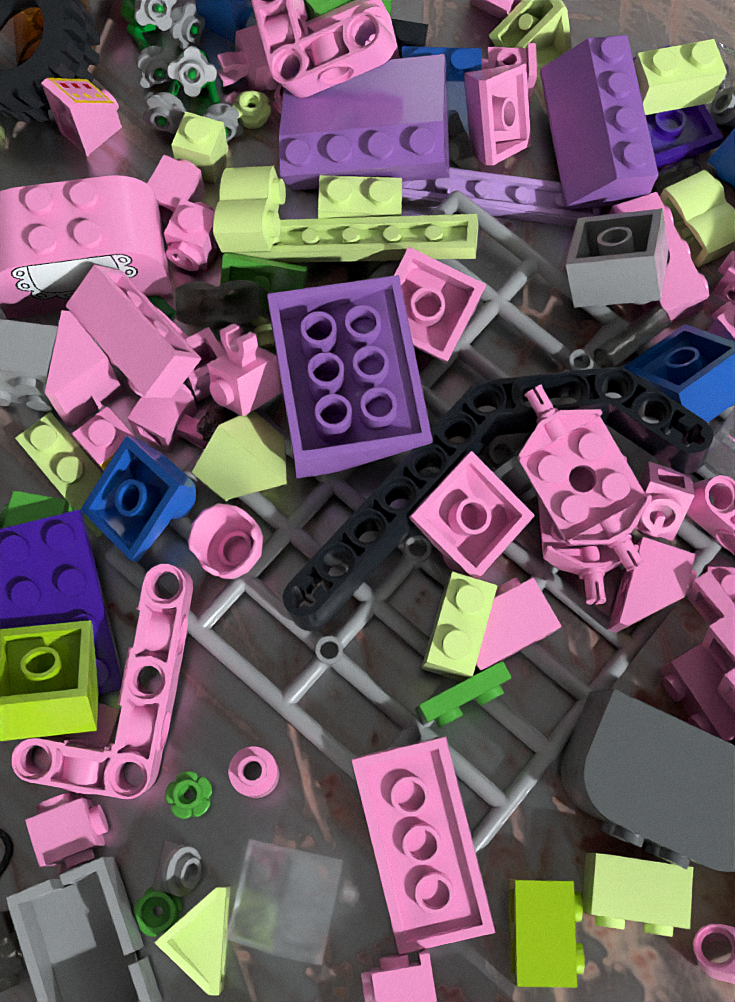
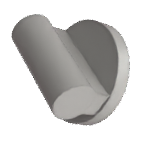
[710,86,735,131]
[153,841,202,897]

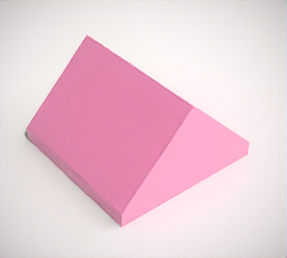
[464,63,531,165]
[45,310,123,426]

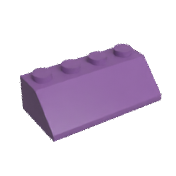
[540,35,658,210]

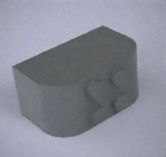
[561,689,735,872]

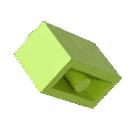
[508,879,585,988]

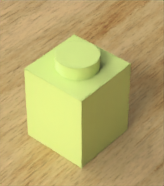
[171,111,228,183]

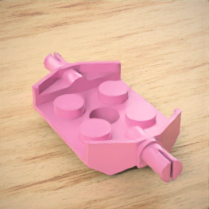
[517,385,653,572]
[537,456,639,605]

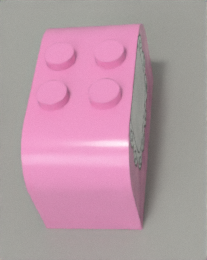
[0,175,173,319]

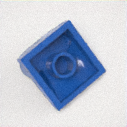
[80,435,196,562]

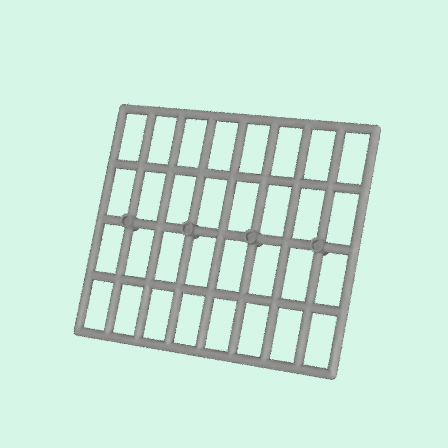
[105,190,735,857]

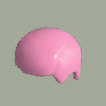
[188,503,263,579]

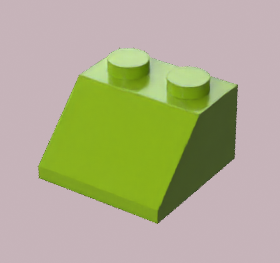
[0,620,99,741]

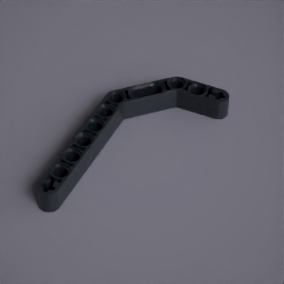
[282,367,713,631]

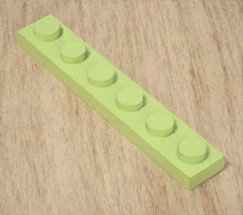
[231,214,479,263]

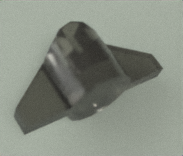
[448,112,481,172]

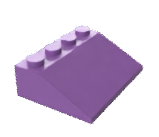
[279,54,450,191]
[267,275,432,479]

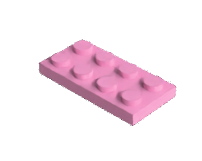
[352,735,495,955]

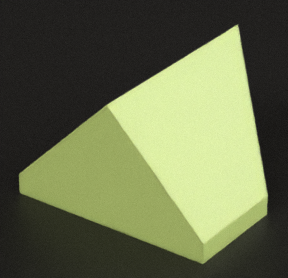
[489,0,572,70]
[192,410,287,503]
[154,886,231,995]

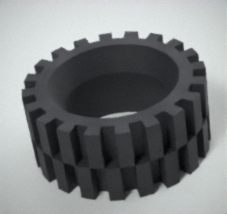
[0,0,100,123]

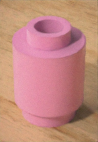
[228,746,279,798]

